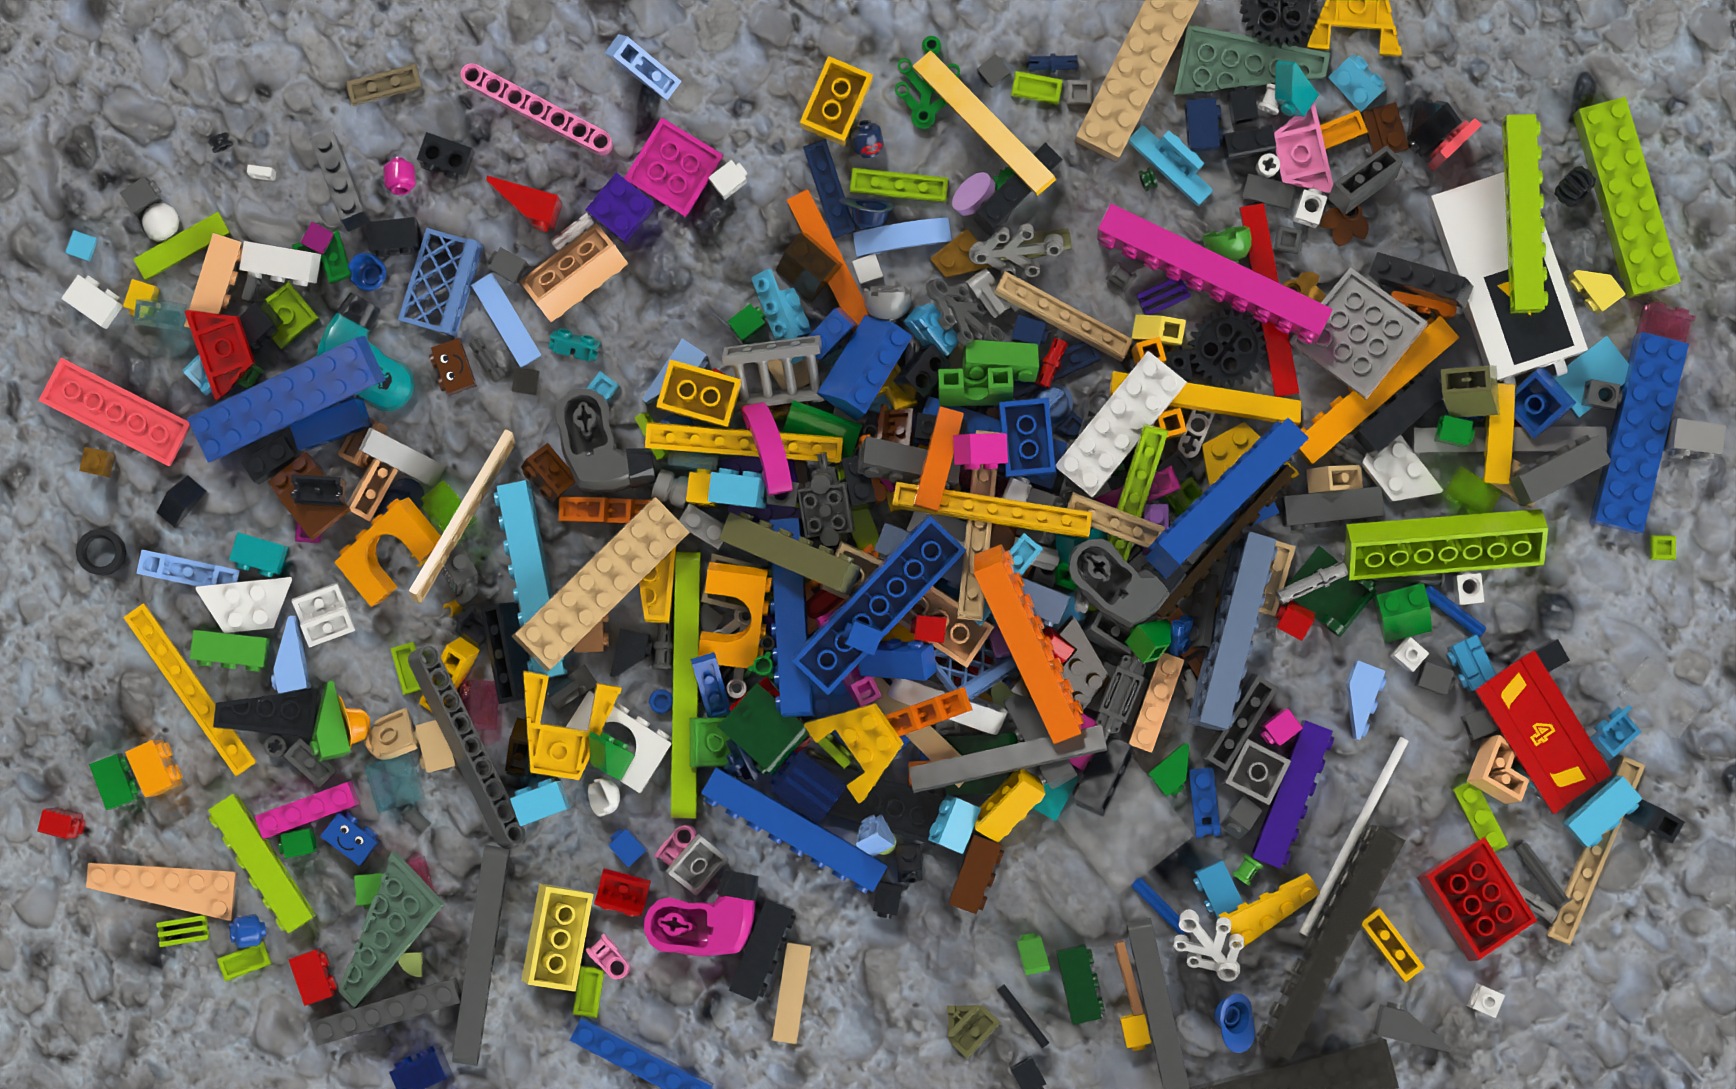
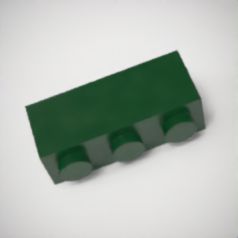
[1056,944,1105,1025]

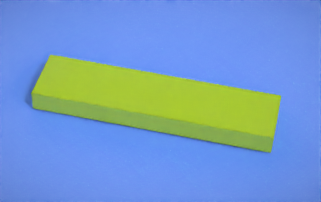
[850,168,948,203]
[133,212,231,281]

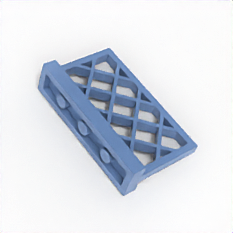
[398,228,484,338]
[934,637,1019,701]

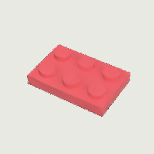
[1427,118,1482,172]

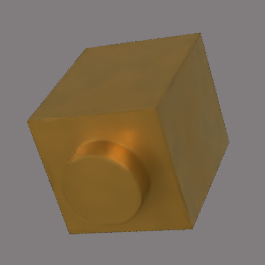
[79,447,115,478]

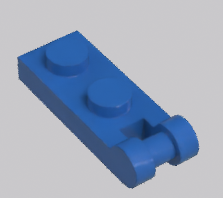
[1188,767,1221,838]

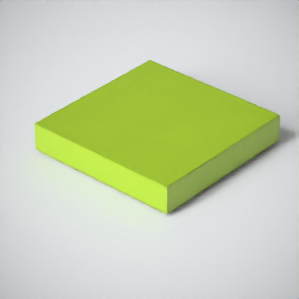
[265,281,320,350]

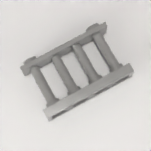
[722,335,825,411]

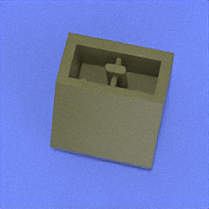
[1441,365,1500,418]

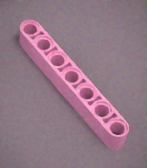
[461,63,613,156]

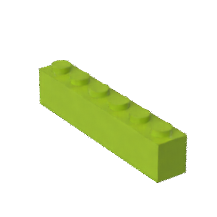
[208,793,317,933]

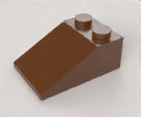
[268,451,351,541]

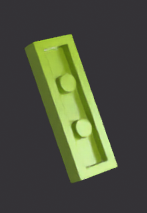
[1452,782,1509,852]

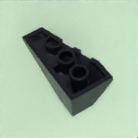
[1407,97,1462,157]

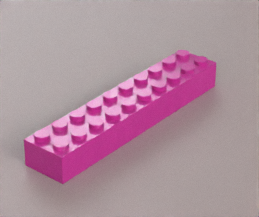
[1097,203,1333,344]

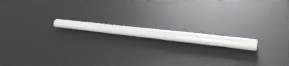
[1299,737,1409,936]

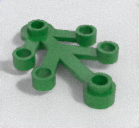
[895,36,960,129]

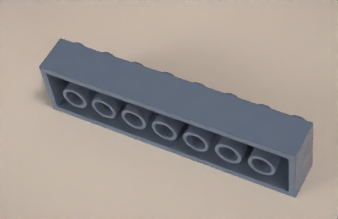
[874,523,1071,627]
[1187,531,1278,731]

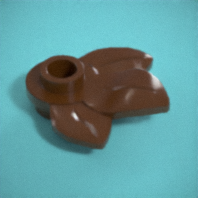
[1320,204,1369,247]

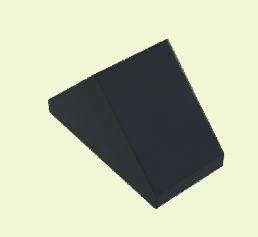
[156,475,207,528]

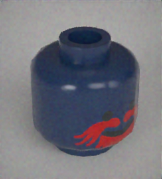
[850,120,884,158]

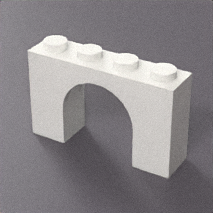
[566,691,672,793]

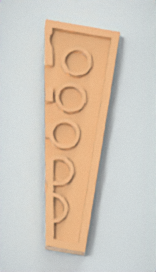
[86,862,237,921]

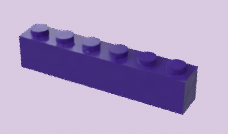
[1250,720,1334,869]

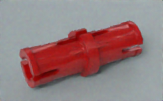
[1035,338,1068,389]

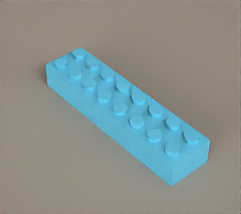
[494,480,568,678]

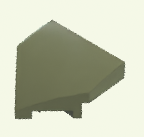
[947,1005,1002,1059]

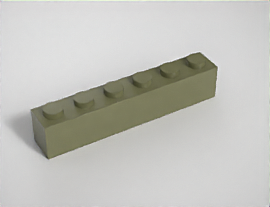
[719,511,861,595]

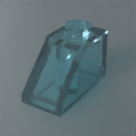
[133,299,187,331]

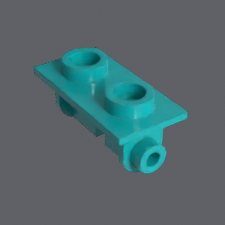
[548,329,601,362]

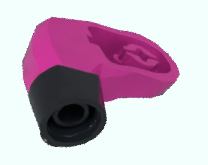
[644,870,759,956]

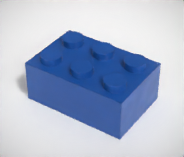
[998,398,1056,478]

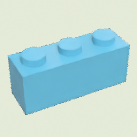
[1562,775,1643,847]

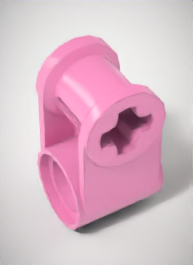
[654,824,697,866]
[585,933,630,979]

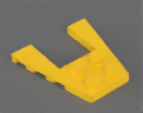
[523,671,622,780]

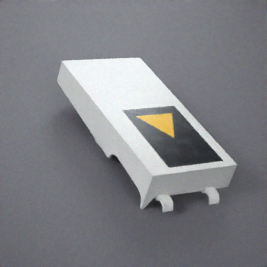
[1427,172,1588,389]

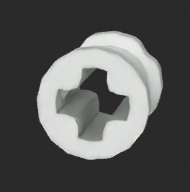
[1258,84,1279,115]
[1255,153,1280,178]

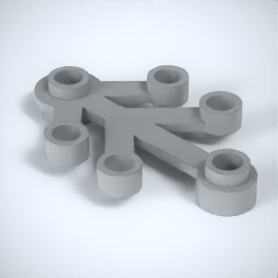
[969,224,1064,277]

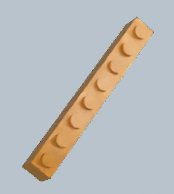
[1297,315,1460,466]

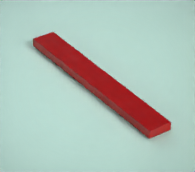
[1239,203,1300,397]

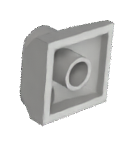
[666,834,729,896]

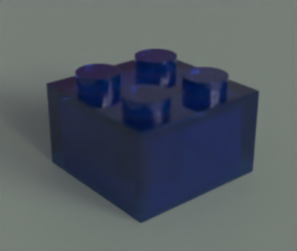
[389,1045,453,1089]

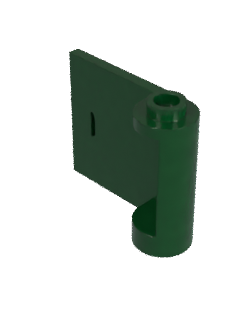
[1285,546,1377,637]
[717,683,810,776]
[943,733,1018,796]

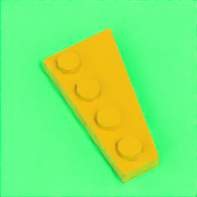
[639,545,677,623]
[1218,873,1320,948]

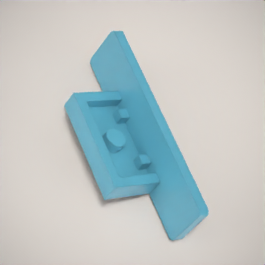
[1128,125,1213,206]
[751,269,812,365]

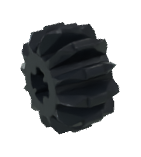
[1554,166,1596,207]

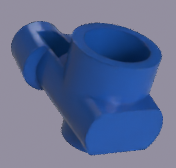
[1167,615,1194,657]

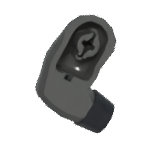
[555,388,656,493]
[1068,538,1186,627]

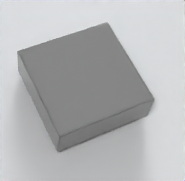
[1067,80,1092,106]

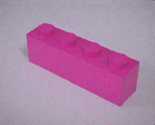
[255,781,360,839]

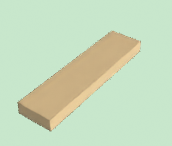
[1067,492,1165,548]
[772,942,811,1044]

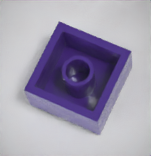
[585,172,656,244]

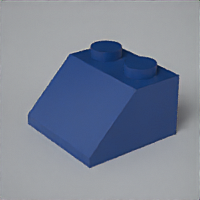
[1514,367,1576,439]

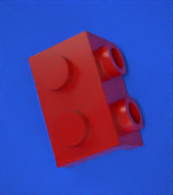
[594,868,651,917]

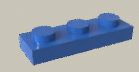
[691,652,731,718]

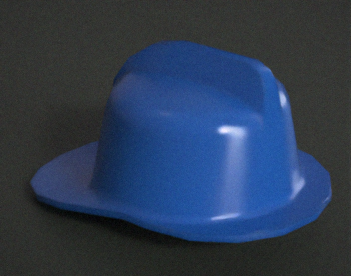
[1214,994,1255,1053]

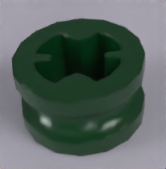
[1138,167,1158,192]

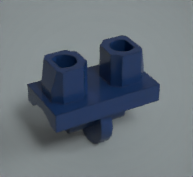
[724,739,760,782]

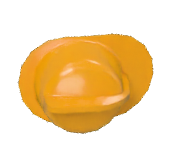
[338,695,370,748]

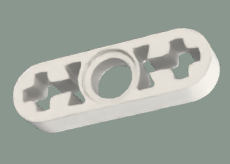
[1177,410,1215,459]

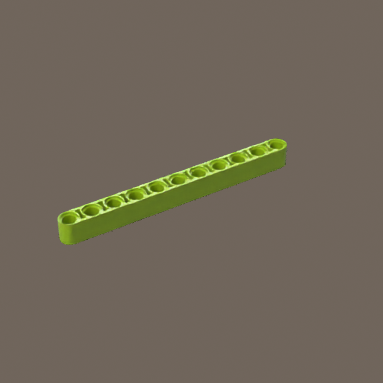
[671,552,701,819]

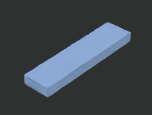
[471,273,542,369]

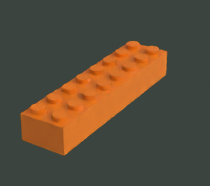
[973,544,1084,744]

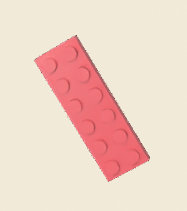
[38,358,191,466]

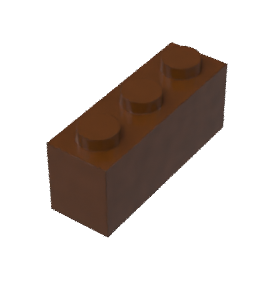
[948,834,1004,915]

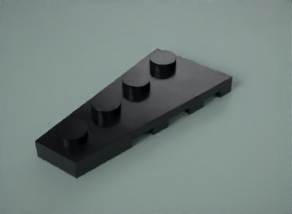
[213,688,318,738]

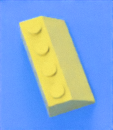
[521,883,594,991]

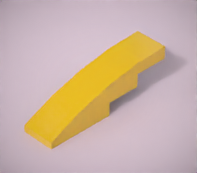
[1483,383,1515,484]

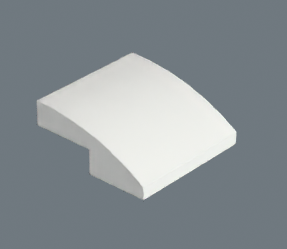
[292,582,355,648]

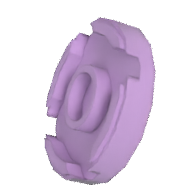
[952,172,995,216]

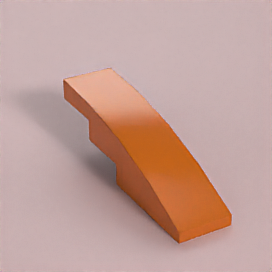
[913,406,964,512]
[558,497,661,524]
[884,687,973,736]

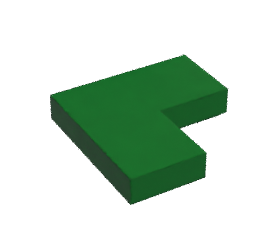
[292,230,351,284]

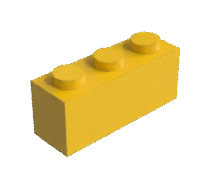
[974,769,1045,843]
[1356,906,1425,982]

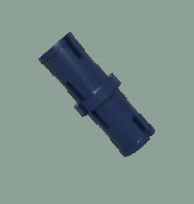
[1028,53,1078,73]

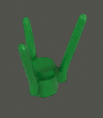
[743,652,779,690]

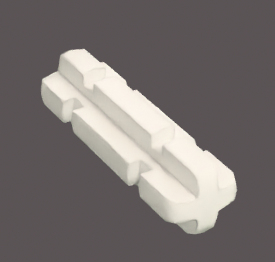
[551,213,594,251]

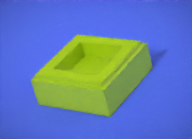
[1649,535,1676,561]

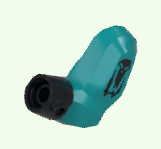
[316,292,415,412]

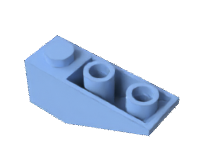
[1346,661,1387,740]
[855,814,896,857]

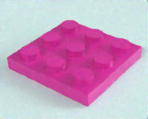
[624,117,724,218]

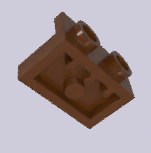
[521,443,576,503]

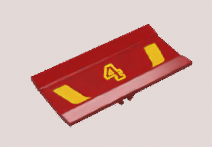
[1474,650,1612,815]

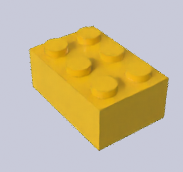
[800,56,873,147]
[656,359,742,428]

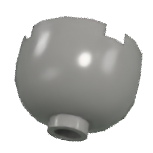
[864,285,912,323]

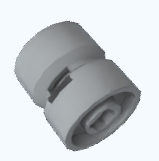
[651,468,689,509]

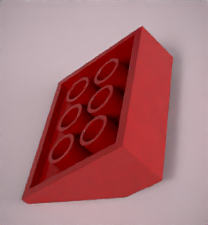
[1416,837,1537,961]

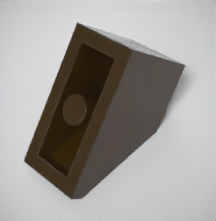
[505,717,530,777]

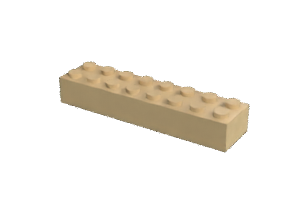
[1074,0,1200,163]
[512,497,690,672]

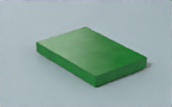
[782,400,862,464]

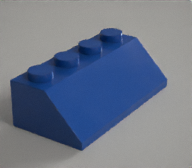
[816,315,913,421]

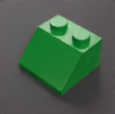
[1372,583,1432,643]

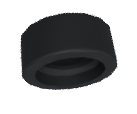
[76,529,126,576]

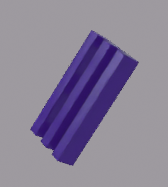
[1136,279,1191,315]

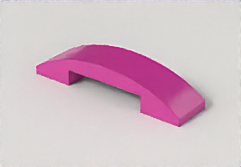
[741,402,792,496]
[817,608,882,707]

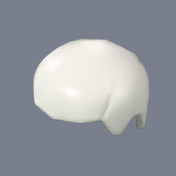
[142,203,180,242]
[588,777,620,817]

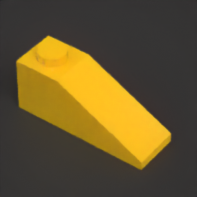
[419,637,480,712]

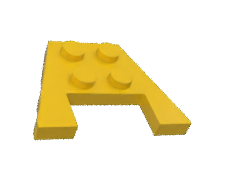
[1306,0,1402,57]
[1201,422,1300,487]
[804,703,904,804]

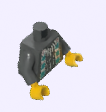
[411,544,479,617]

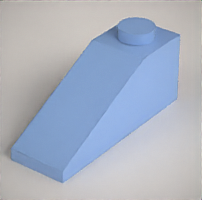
[604,34,681,100]
[642,339,709,404]
[271,616,311,694]

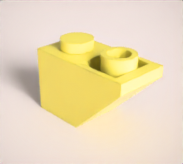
[1568,270,1626,315]
[1131,315,1186,347]

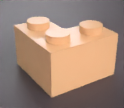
[1467,735,1530,804]

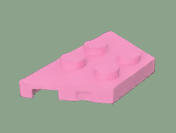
[1274,102,1333,194]

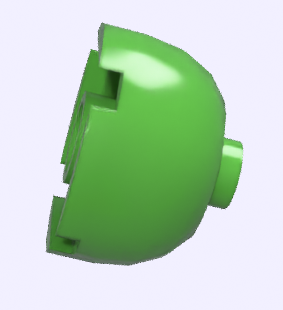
[1202,226,1252,264]

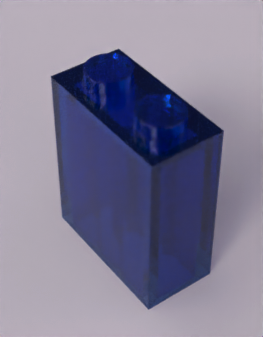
[770,750,847,825]

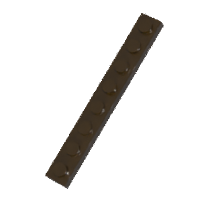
[1155,465,1295,618]

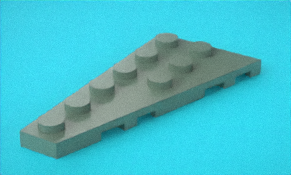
[1173,24,1330,96]
[338,851,445,1008]

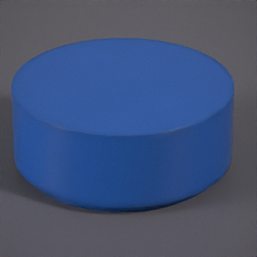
[649,689,673,714]

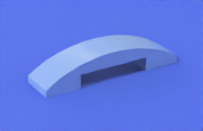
[853,217,952,257]
[136,550,240,586]

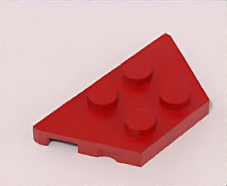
[184,310,255,400]

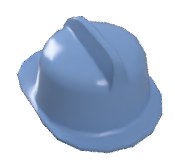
[1030,383,1073,431]

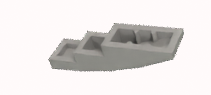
[359,428,446,488]

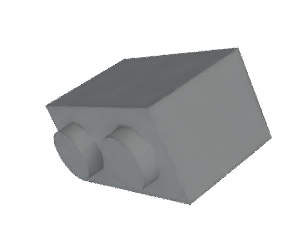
[679,503,725,551]

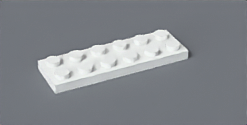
[1055,351,1187,498]

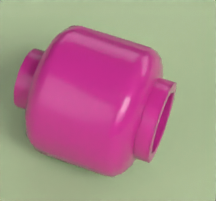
[383,157,416,195]

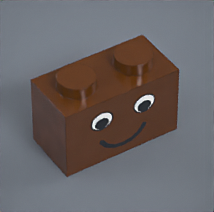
[429,338,477,396]

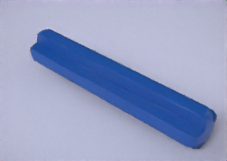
[1426,586,1486,637]
[1131,877,1186,935]

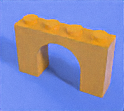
[1131,337,1187,441]
[334,497,441,607]
[698,562,772,668]

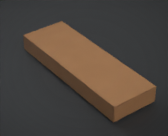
[1114,940,1144,1016]

